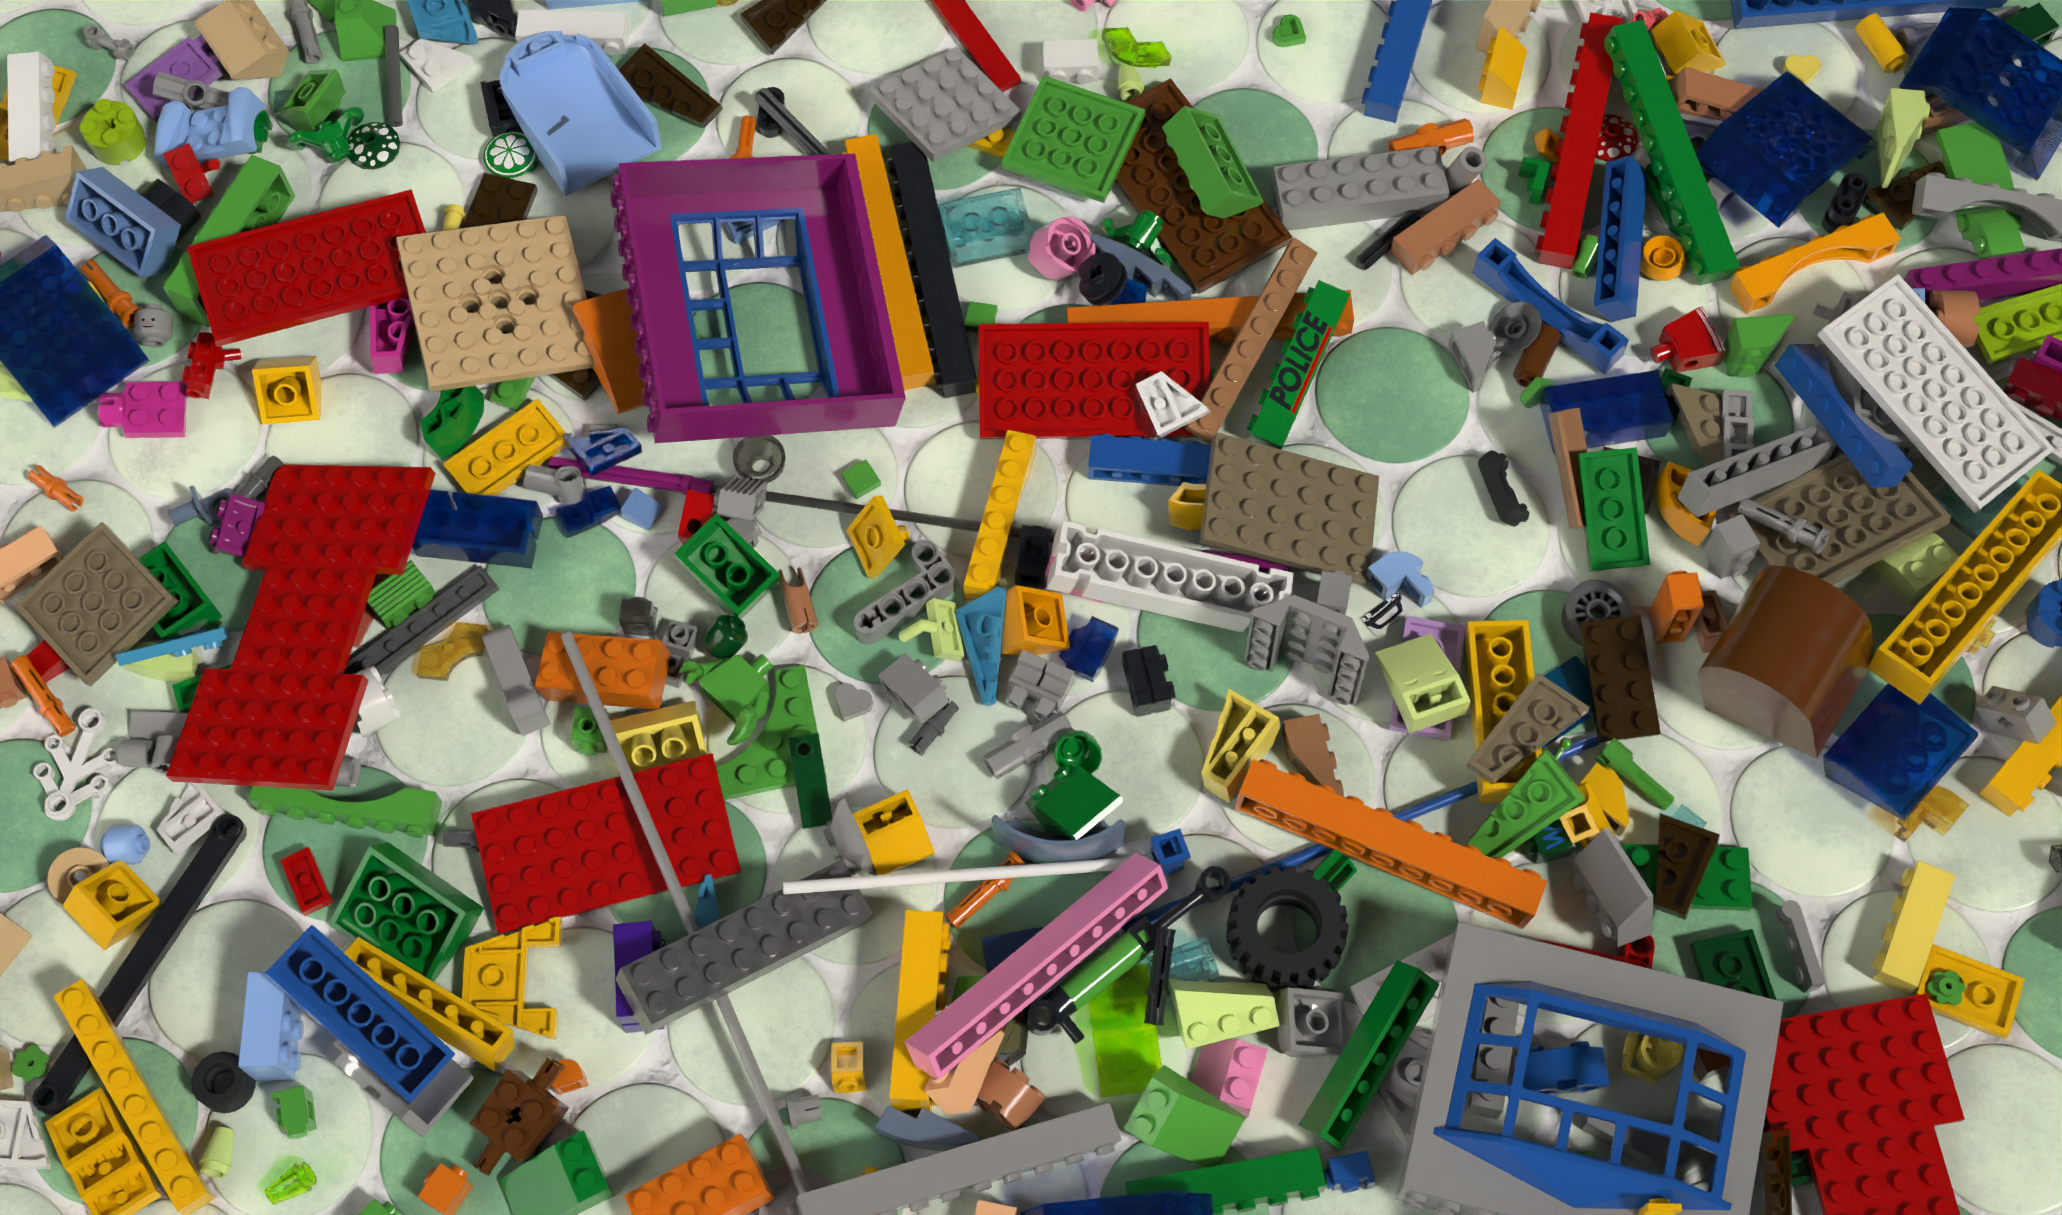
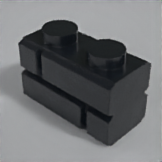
[1122,645,1176,717]

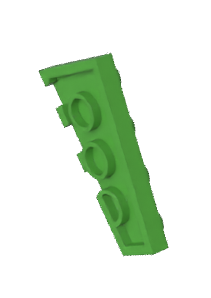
[1466,748,1586,858]

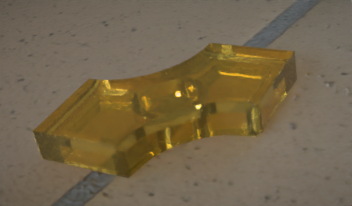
[416,622,488,681]

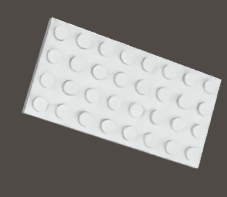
[1817,274,2055,514]

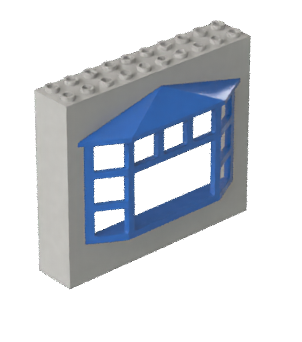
[1395,922,1784,1215]

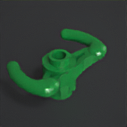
[287,107,365,163]
[1100,209,1173,269]

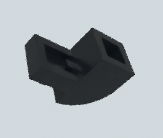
[1015,525,1053,590]

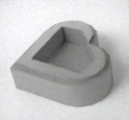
[835,683,873,722]

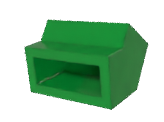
[1313,848,1358,891]

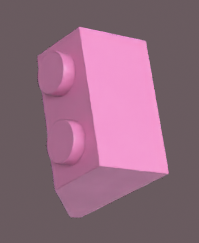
[1192,1039,1268,1118]

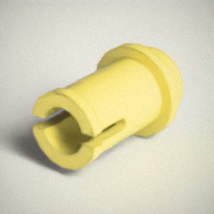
[441,204,466,231]

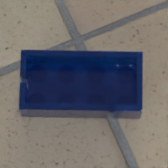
[1539,370,1673,454]
[412,489,543,569]

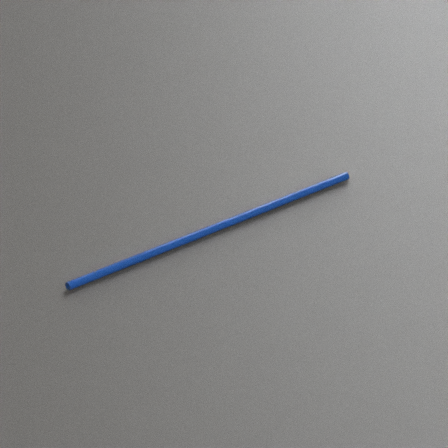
[1121,734,1599,933]

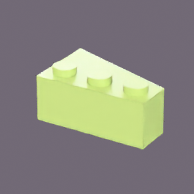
[1169,978,1280,1049]

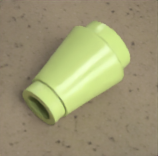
[1117,62,1144,102]
[199,1127,235,1178]

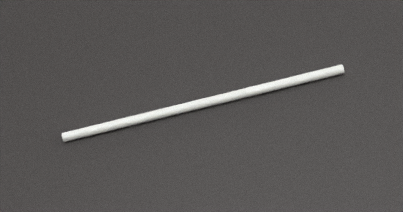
[782,856,1154,895]

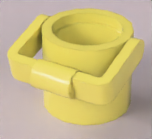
[1622,1031,1683,1083]

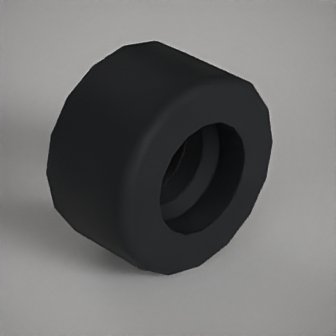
[191,1051,256,1114]

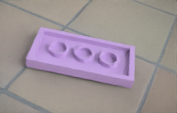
[1389,616,1466,741]

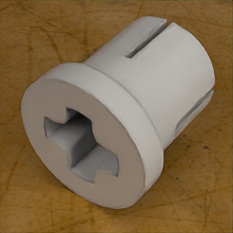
[785,1094,822,1130]

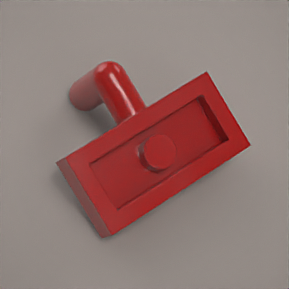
[163,143,220,204]

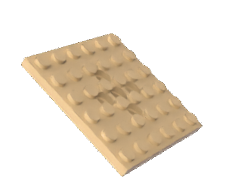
[396,215,595,392]

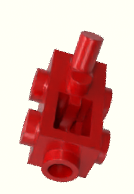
[182,332,241,399]

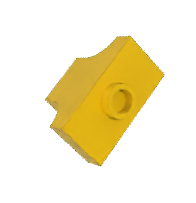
[1559,781,1616,849]

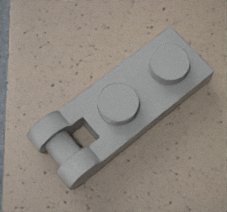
[1774,900,1825,993]

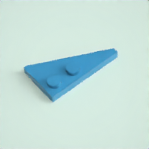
[116,622,229,666]

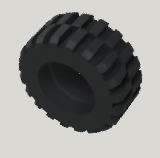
[1226,865,1349,992]

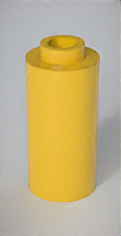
[1855,13,1909,73]

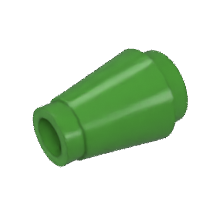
[1571,234,1599,279]

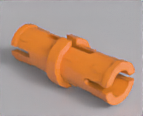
[28,465,84,512]

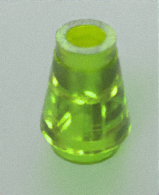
[265,1162,317,1205]

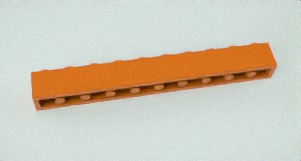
[1067,290,1354,344]

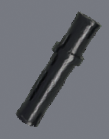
[1144,927,1176,1026]

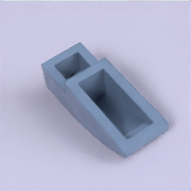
[876,1105,980,1151]

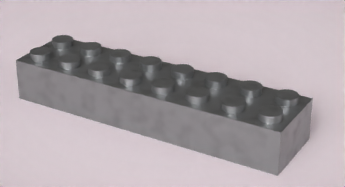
[615,860,873,1035]

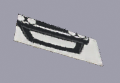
[1361,588,1418,636]

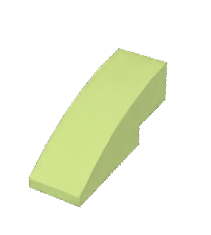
[115,641,202,682]

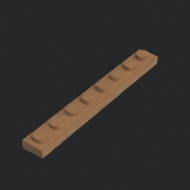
[1184,237,1318,444]

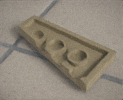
[1466,673,1590,784]

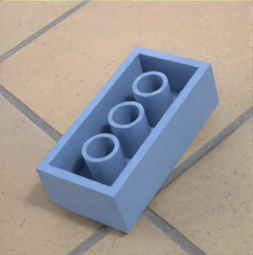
[65,167,181,278]

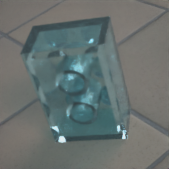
[938,187,1033,269]

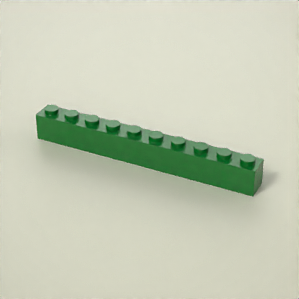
[1604,20,1740,286]

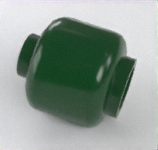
[703,615,748,659]

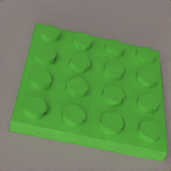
[1001,75,1145,203]

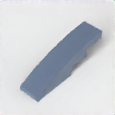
[1089,234,1191,301]

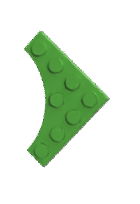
[716,665,827,800]

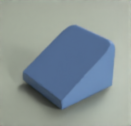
[621,488,663,531]

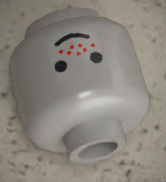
[134,303,173,347]

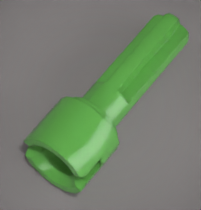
[1594,737,1675,810]

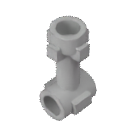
[84,24,134,60]

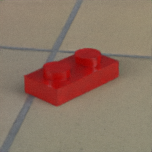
[280,847,334,916]

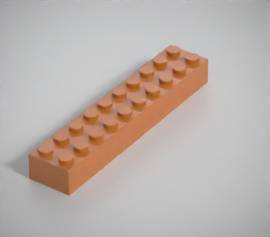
[1234,759,1548,929]

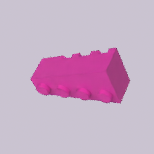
[370,297,415,374]

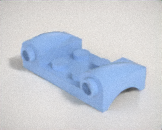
[153,87,266,168]

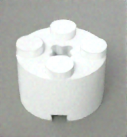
[354,665,401,737]

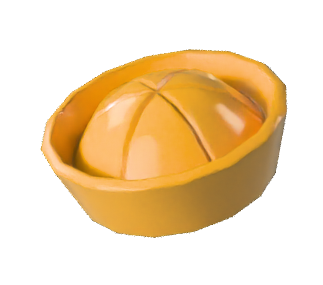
[1640,235,1686,281]

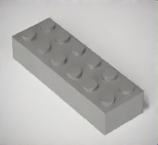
[1272,146,1449,231]

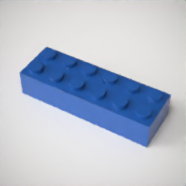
[265,925,455,1104]

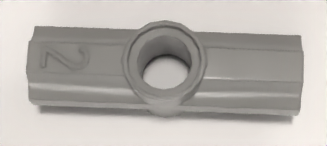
[153,71,229,110]
[983,711,1073,780]

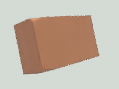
[1694,590,1728,653]

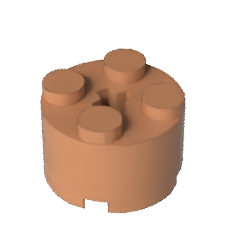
[1929,290,1980,348]
[975,1057,1046,1131]

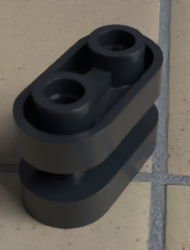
[1822,173,1870,234]

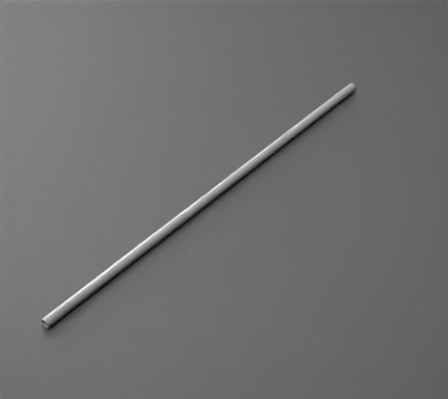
[560,632,812,1194]

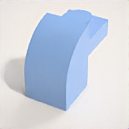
[1366,552,1434,608]

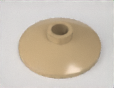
[47,847,110,904]

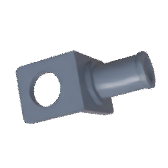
[168,485,233,527]

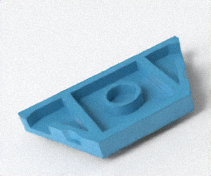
[406,0,479,45]

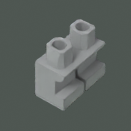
[1006,649,1075,721]

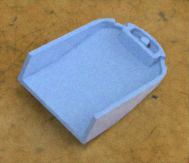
[499,31,662,196]

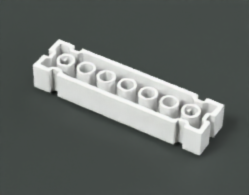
[1047,520,1293,632]

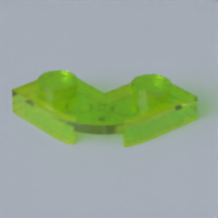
[1101,27,1171,68]

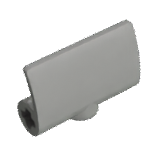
[118,711,188,774]

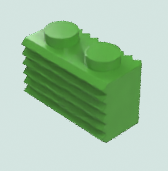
[367,560,436,629]

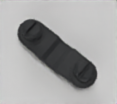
[1478,450,1529,527]

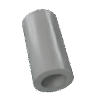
[1444,146,1487,196]

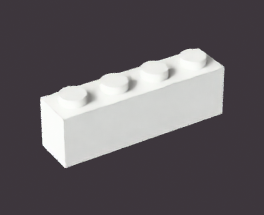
[515,9,630,56]
[7,52,56,164]

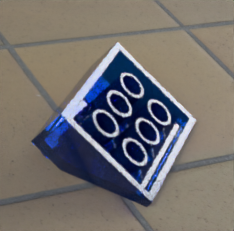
[1823,683,1978,821]

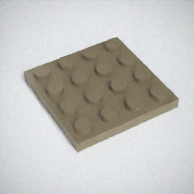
[15,522,179,687]

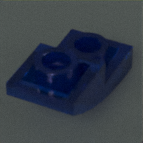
[555,486,622,538]

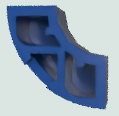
[1513,1041,1610,1095]

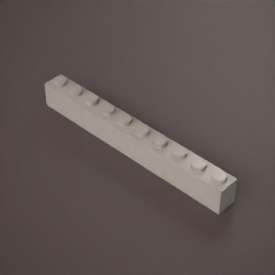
[795,1102,1122,1215]

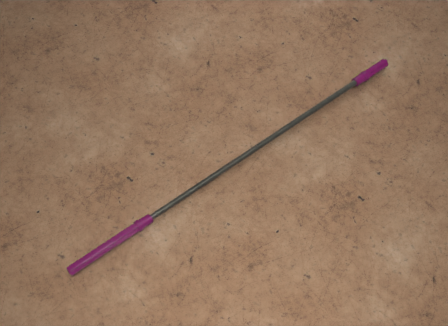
[548,457,1289,573]

